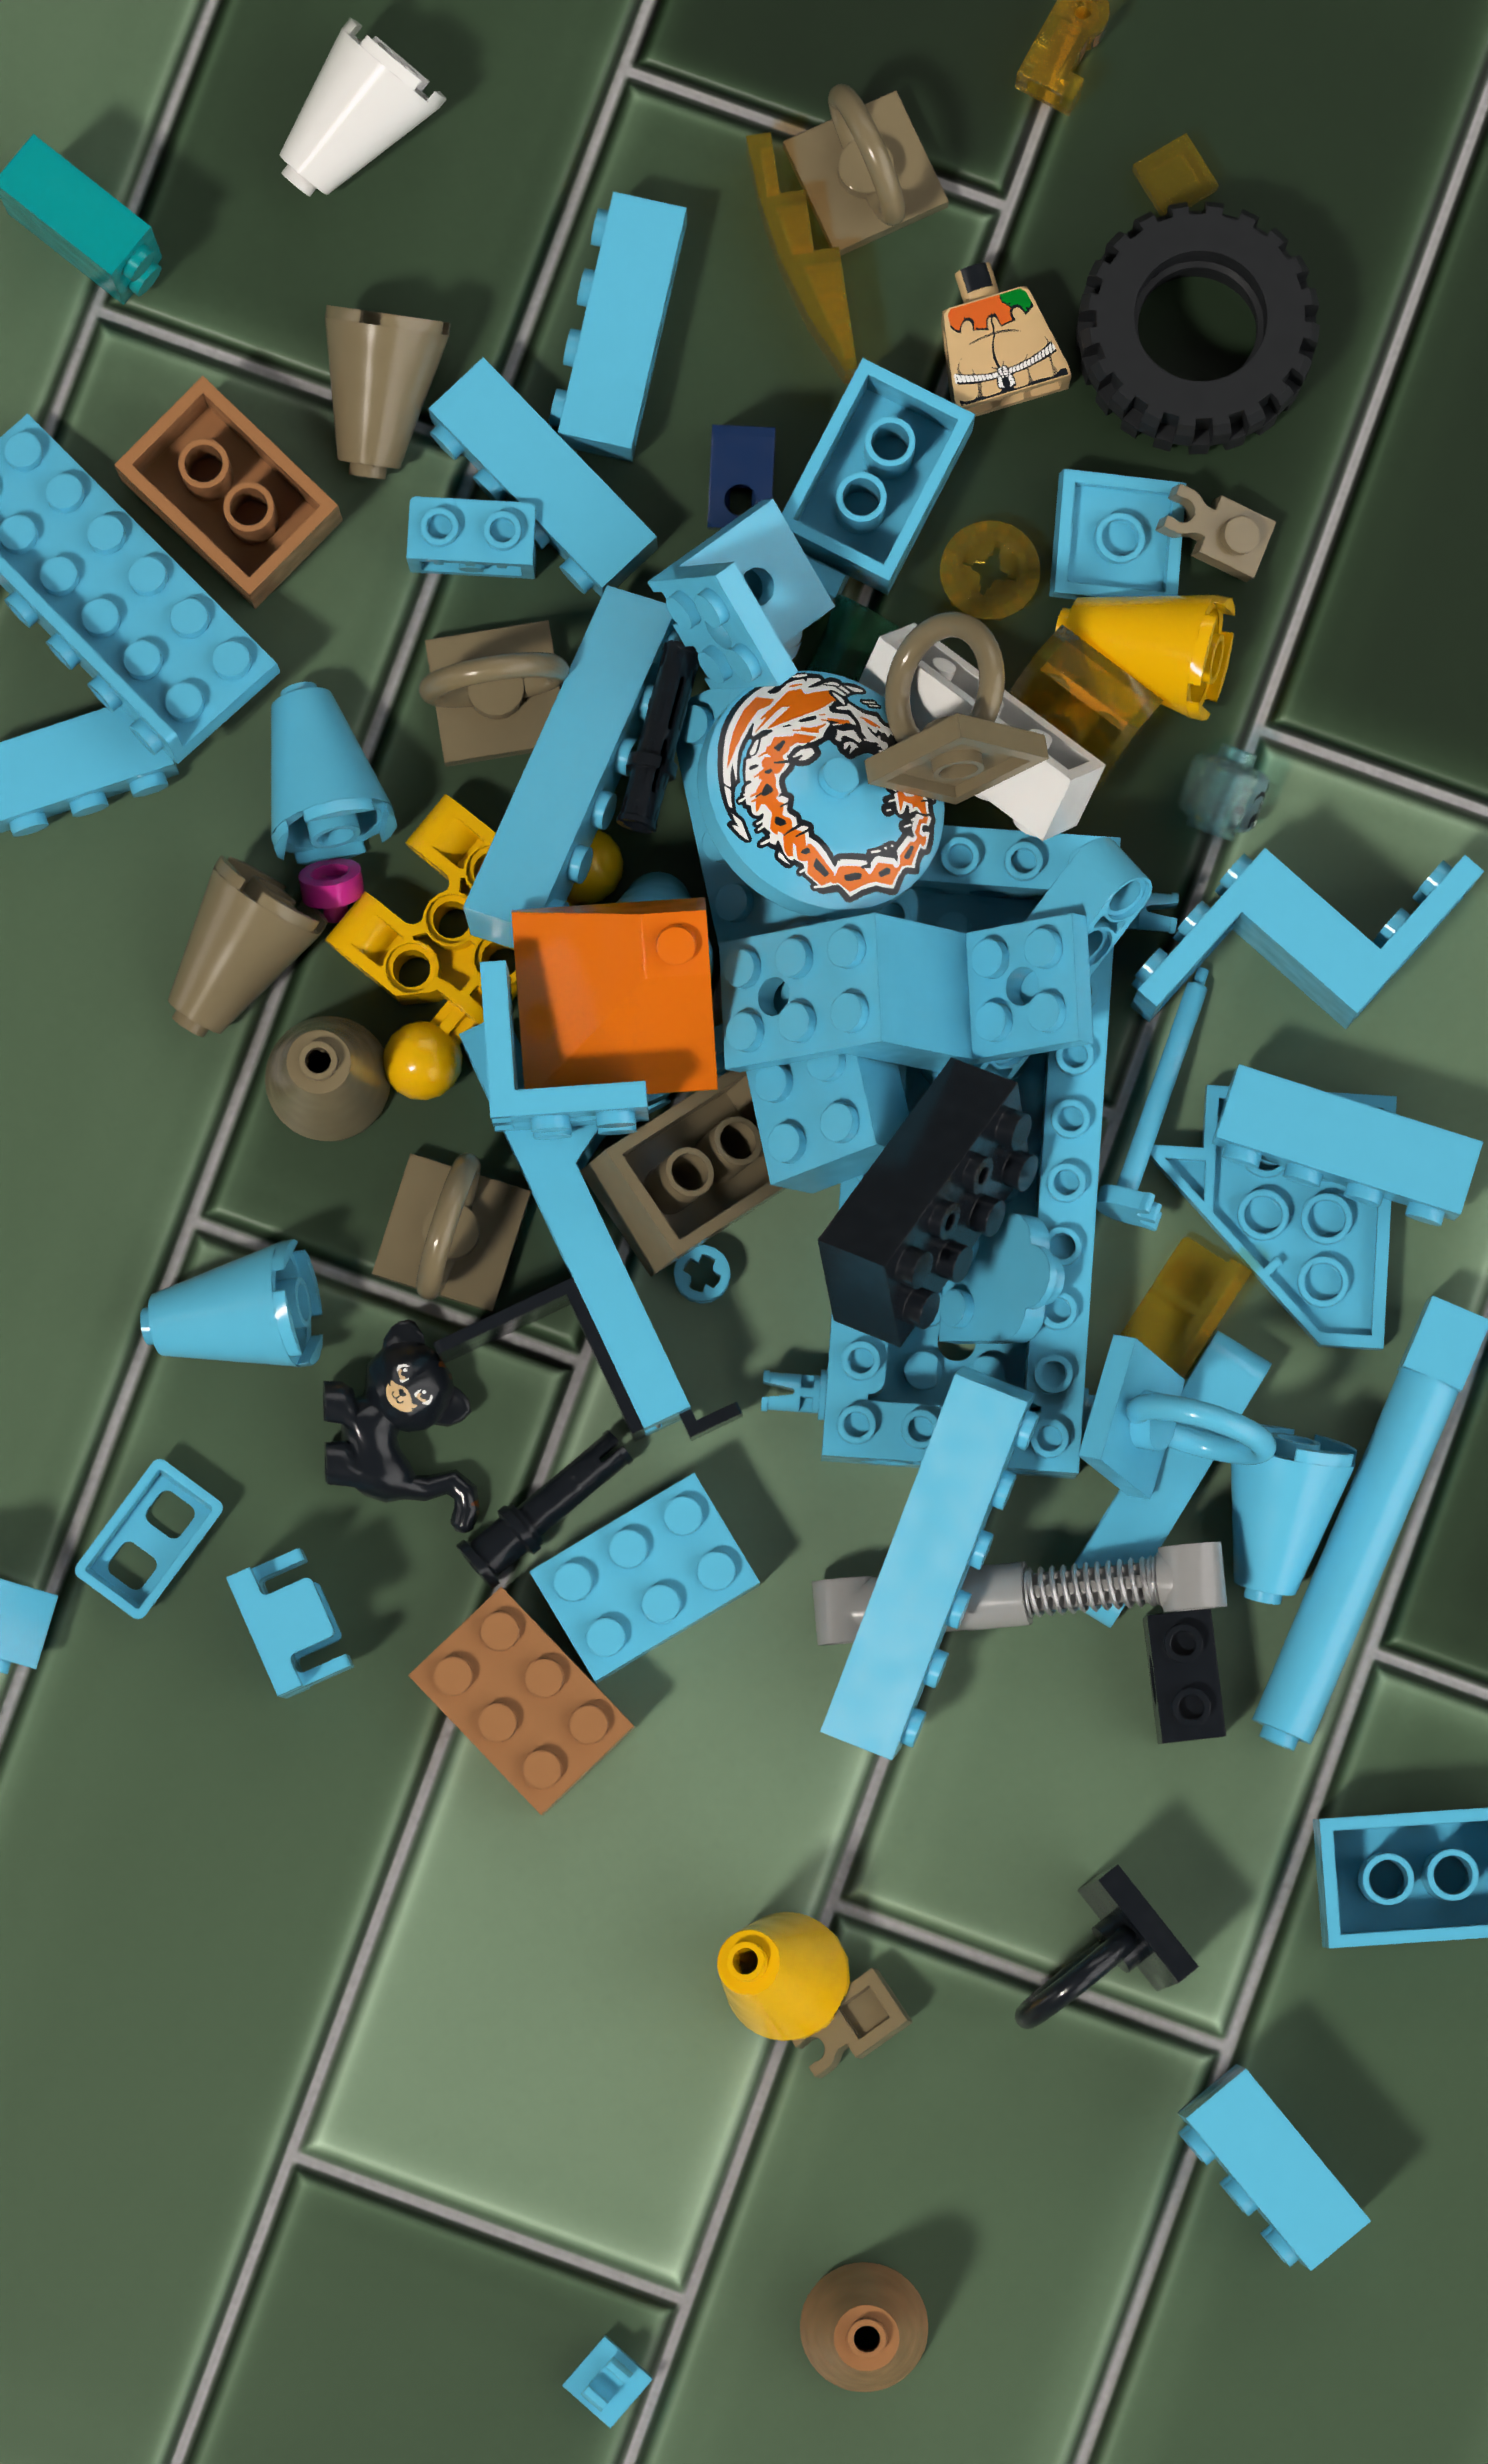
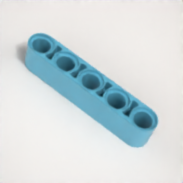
[920,837,1153,1085]
[1075,1330,1272,1628]

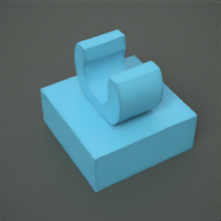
[562,2335,653,2429]

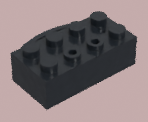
[818,1057,1038,1347]

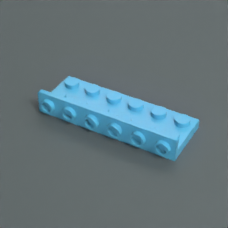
[0,413,280,764]

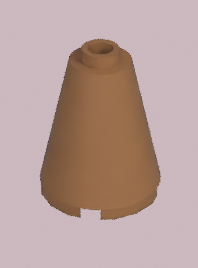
[800,2262,928,2392]

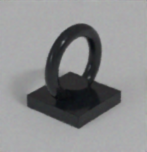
[1015,1864,1199,2029]

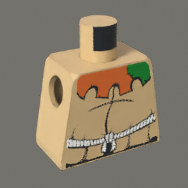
[941,262,1072,417]

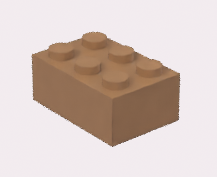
[114,376,343,609]
[408,1587,635,1816]

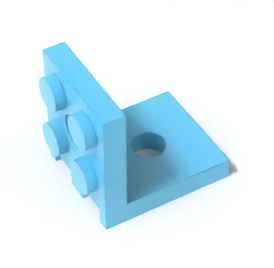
[648,499,835,690]
[480,960,649,1140]

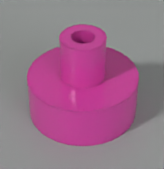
[298,858,365,923]

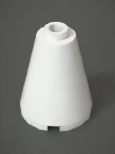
[279,17,447,197]

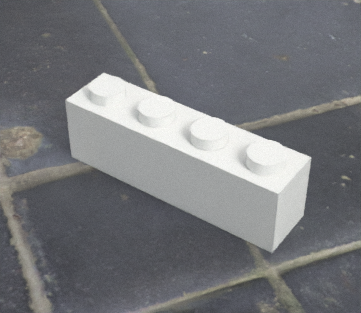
[858,623,1106,841]

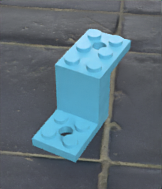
[1131,848,1484,1029]
[719,912,1094,1072]

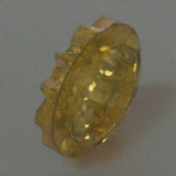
[940,520,1040,621]

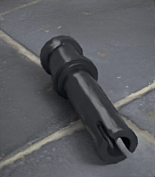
[456,1430,634,1589]

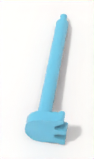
[1096,967,1209,1231]

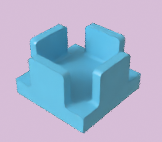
[226,1548,354,1699]

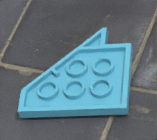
[1149,1085,1397,1351]

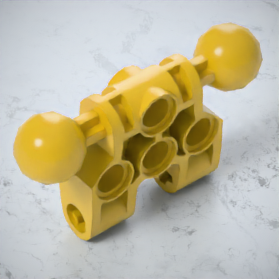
[325,794,624,1100]

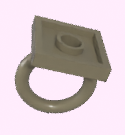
[783,84,949,258]
[864,612,1049,805]
[419,620,569,767]
[372,1152,532,1313]

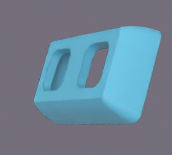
[75,1459,223,1619]

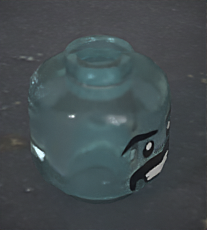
[1178,743,1270,841]

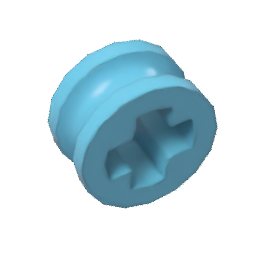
[674,1245,731,1304]

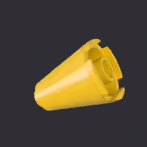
[1055,595,1235,721]
[717,1912,850,2041]

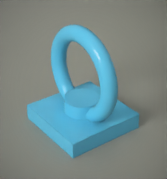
[1078,1334,1276,1500]

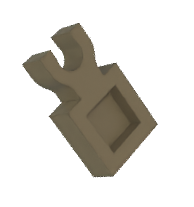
[1155,483,1276,582]
[791,1968,913,2079]

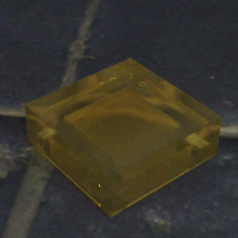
[1132,133,1219,216]

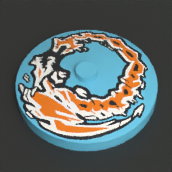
[697,671,945,919]

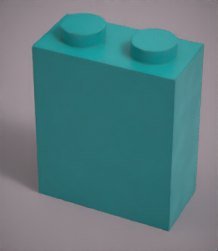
[0,134,163,305]

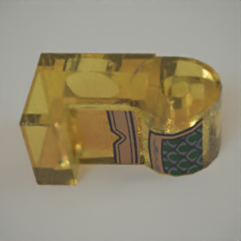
[1015,0,1110,116]

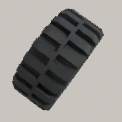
[1076,201,1320,454]

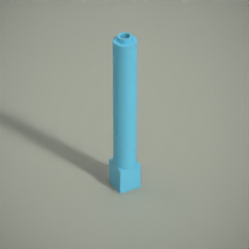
[1252,1295,1488,1751]

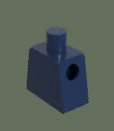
[707,424,776,530]

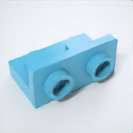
[406,496,537,579]

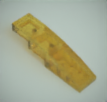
[746,132,858,385]

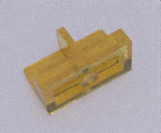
[1120,1237,1252,1378]

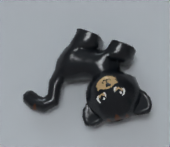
[323,1320,480,1533]

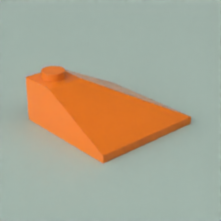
[511,897,718,1094]

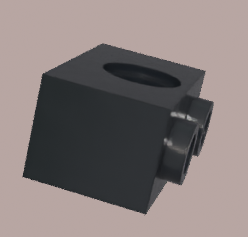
[1143,1608,1226,1745]

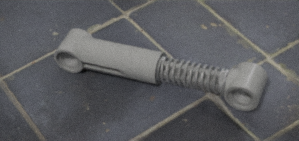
[812,1542,1227,1646]

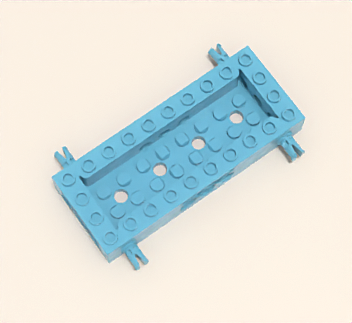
[761,825,1179,1479]

